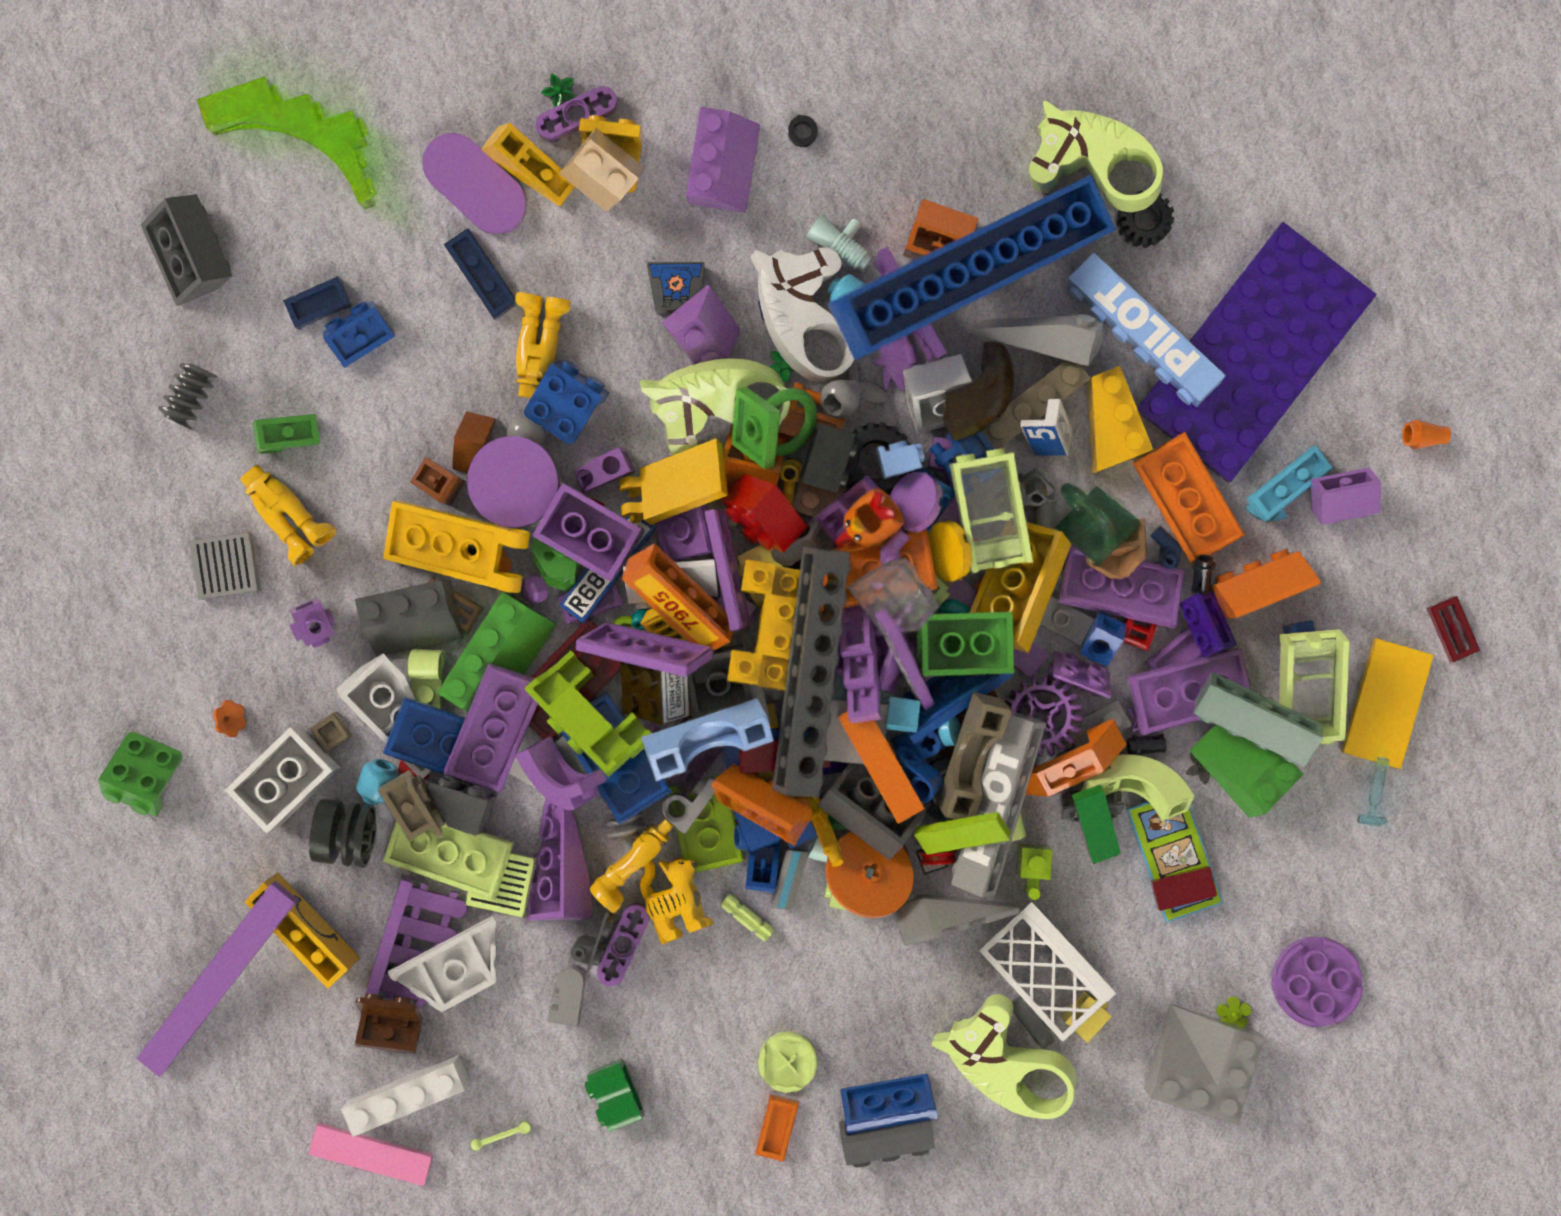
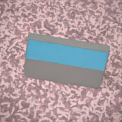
[771,846,808,909]

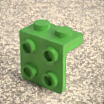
[98,732,182,817]

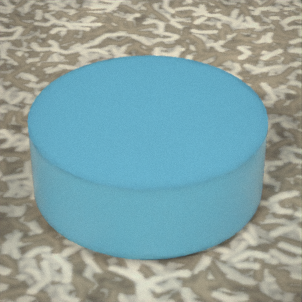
[938,716,961,746]

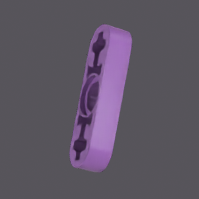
[536,86,618,142]
[597,903,650,986]

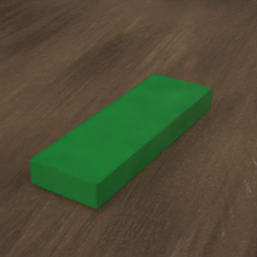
[1072,784,1121,864]

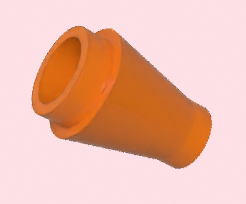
[1402,420,1451,449]

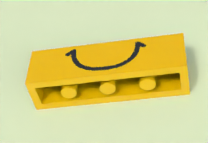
[244,872,360,989]

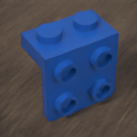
[524,360,610,445]

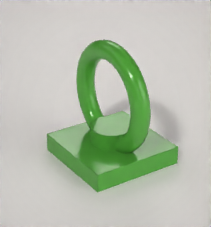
[732,387,817,469]

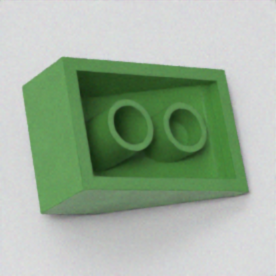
[916,612,1014,676]
[1189,724,1304,818]

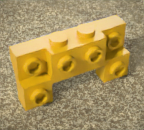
[726,559,800,692]

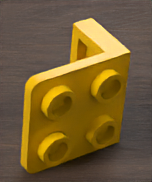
[579,115,643,193]

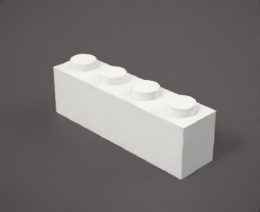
[341,1055,470,1137]

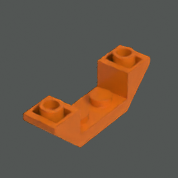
[1025,718,1127,797]

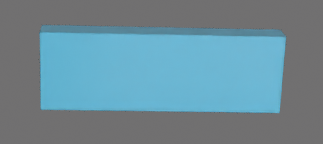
[1246,445,1334,522]

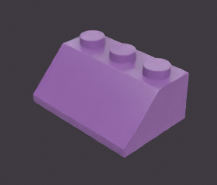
[686,107,760,213]
[532,483,645,582]

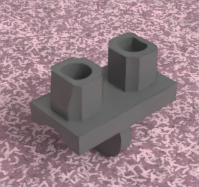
[993,467,1055,522]

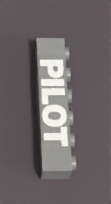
[951,712,1046,898]

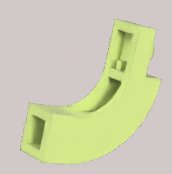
[1081,754,1195,821]

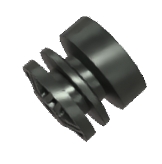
[309,799,377,868]

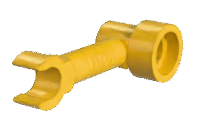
[780,458,803,507]

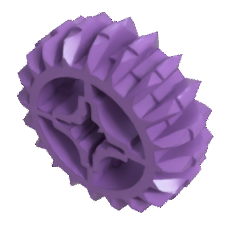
[1004,675,1084,757]

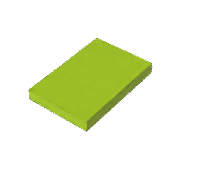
[668,774,745,873]

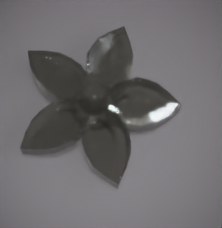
[1185,752,1210,785]

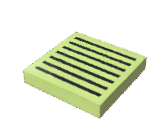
[465,852,537,918]

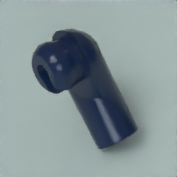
[1150,526,1180,569]

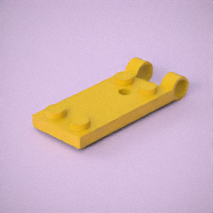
[383,500,530,593]

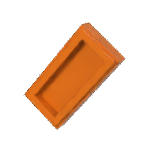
[755,1094,799,1162]

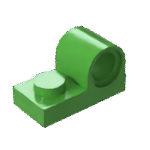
[252,414,320,454]

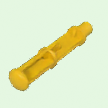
[802,796,843,867]

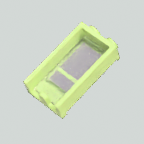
[949,448,1033,573]
[1279,629,1350,744]

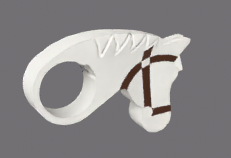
[750,247,854,383]

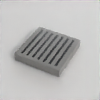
[190,532,260,600]

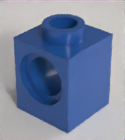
[1080,612,1126,667]

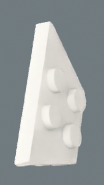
[388,916,496,1012]

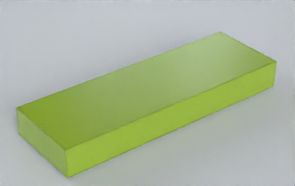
[914,812,1011,855]

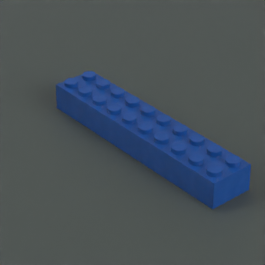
[828,175,1116,360]

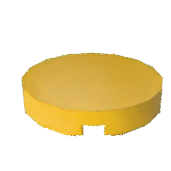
[929,520,972,582]

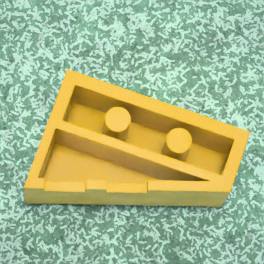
[1086,366,1153,475]

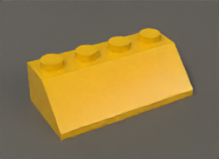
[969,519,1072,653]

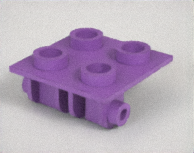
[1047,651,1111,698]

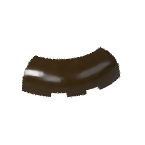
[943,342,1015,441]

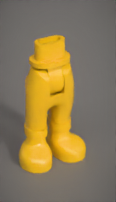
[515,292,571,399]
[240,465,337,566]
[590,817,674,913]

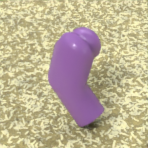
[880,529,910,574]

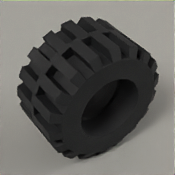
[845,422,913,496]

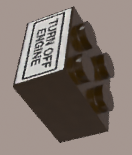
[620,661,690,725]

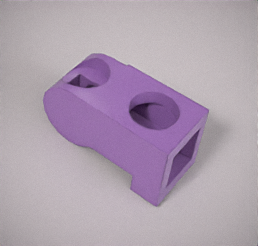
[573,447,636,494]

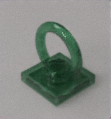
[1054,483,1141,566]

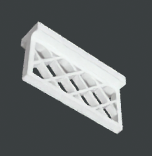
[979,902,1116,1042]

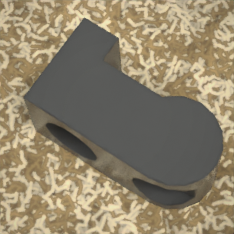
[771,520,834,566]

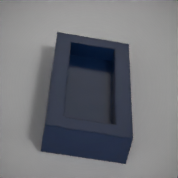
[283,276,352,329]

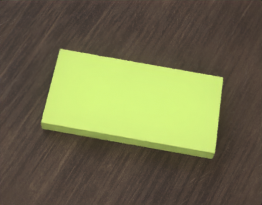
[383,817,514,900]

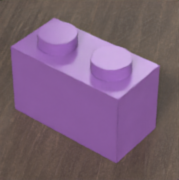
[1311,467,1381,525]

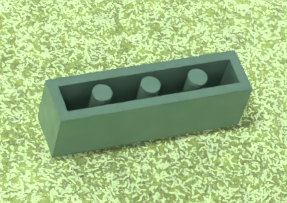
[1194,672,1323,766]

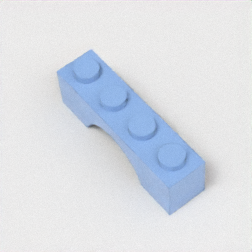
[641,698,773,781]

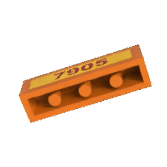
[622,544,734,650]

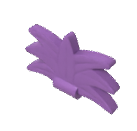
[873,335,919,392]

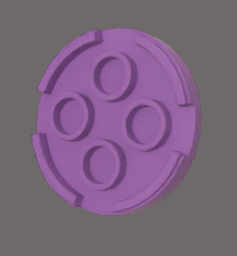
[467,436,559,527]
[1272,936,1363,1027]

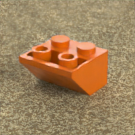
[903,199,979,260]

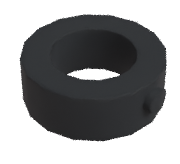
[788,115,818,147]

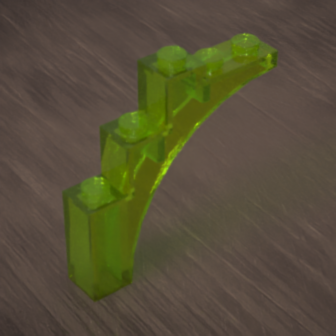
[196,76,377,209]

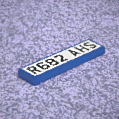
[559,516,656,624]

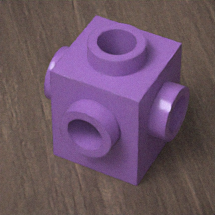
[289,598,336,648]

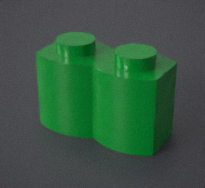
[585,1058,645,1132]

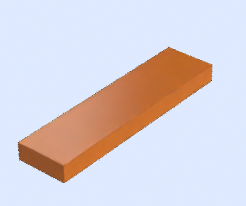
[837,711,925,824]

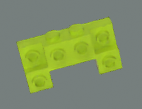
[524,651,653,777]

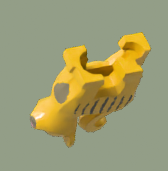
[640,857,714,945]

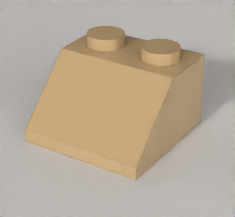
[559,128,643,212]

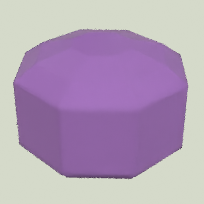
[521,574,548,605]

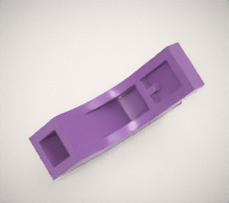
[515,737,607,810]

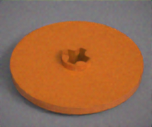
[825,832,914,918]

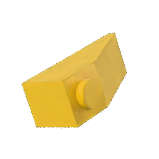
[481,122,575,206]

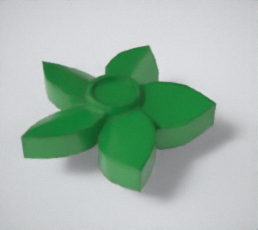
[541,73,575,107]
[770,351,796,383]

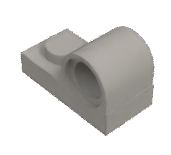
[662,776,716,834]

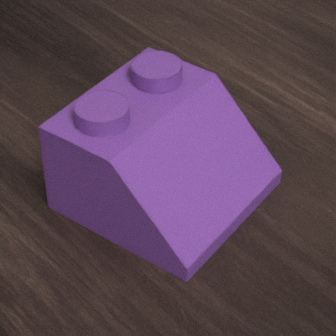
[661,285,740,365]

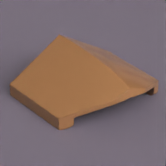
[1086,518,1147,579]

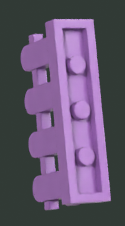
[365,875,467,1008]

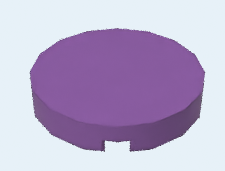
[890,472,943,533]

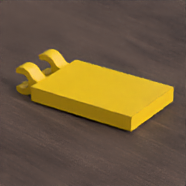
[619,439,728,525]

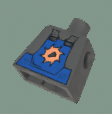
[647,262,706,316]

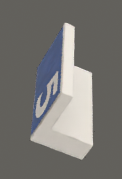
[1020,399,1073,456]

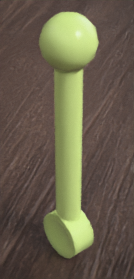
[471,1121,531,1151]

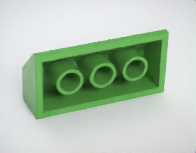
[437,591,557,712]

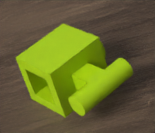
[1016,843,1053,900]

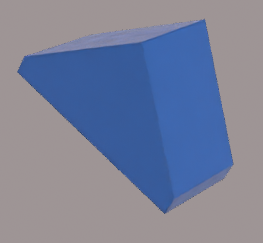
[745,841,781,893]

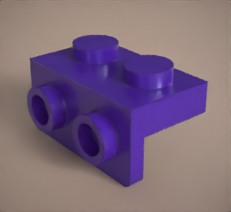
[1180,591,1237,658]

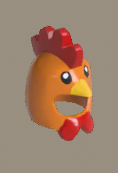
[835,487,904,549]

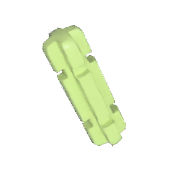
[721,894,774,941]

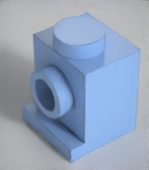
[876,441,925,479]

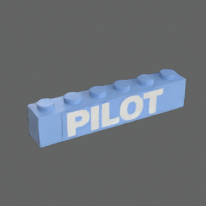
[1067,253,1226,408]

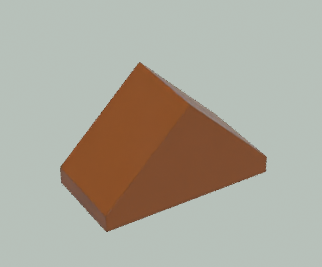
[452,411,496,473]
[410,457,465,506]

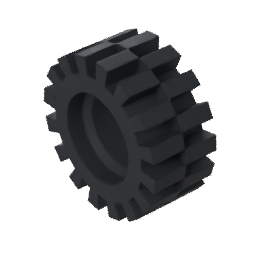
[1116,190,1175,248]

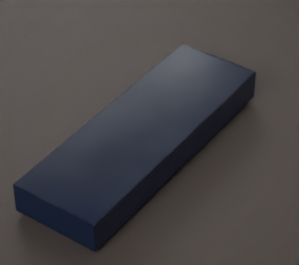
[443,228,517,320]

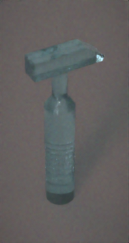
[1357,757,1389,826]

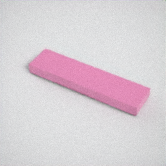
[309,1123,434,1186]

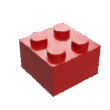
[720,474,808,553]

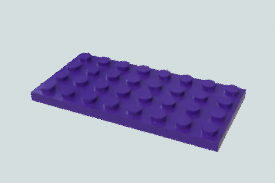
[1137,222,1377,483]

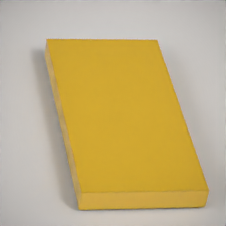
[1341,638,1434,769]

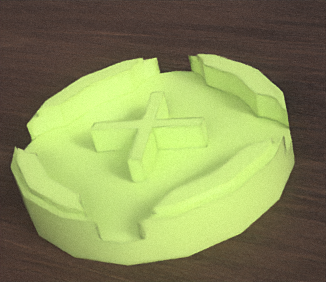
[758,1031,818,1093]

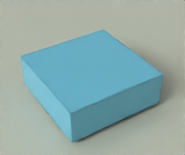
[886,697,920,733]

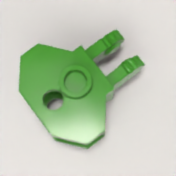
[531,537,583,592]

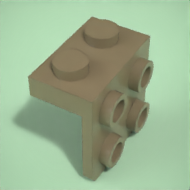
[378,770,445,841]

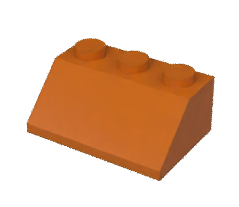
[1210,548,1321,618]
[711,763,813,846]

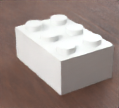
[225,725,341,834]

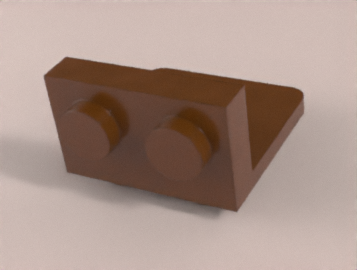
[355,993,423,1054]

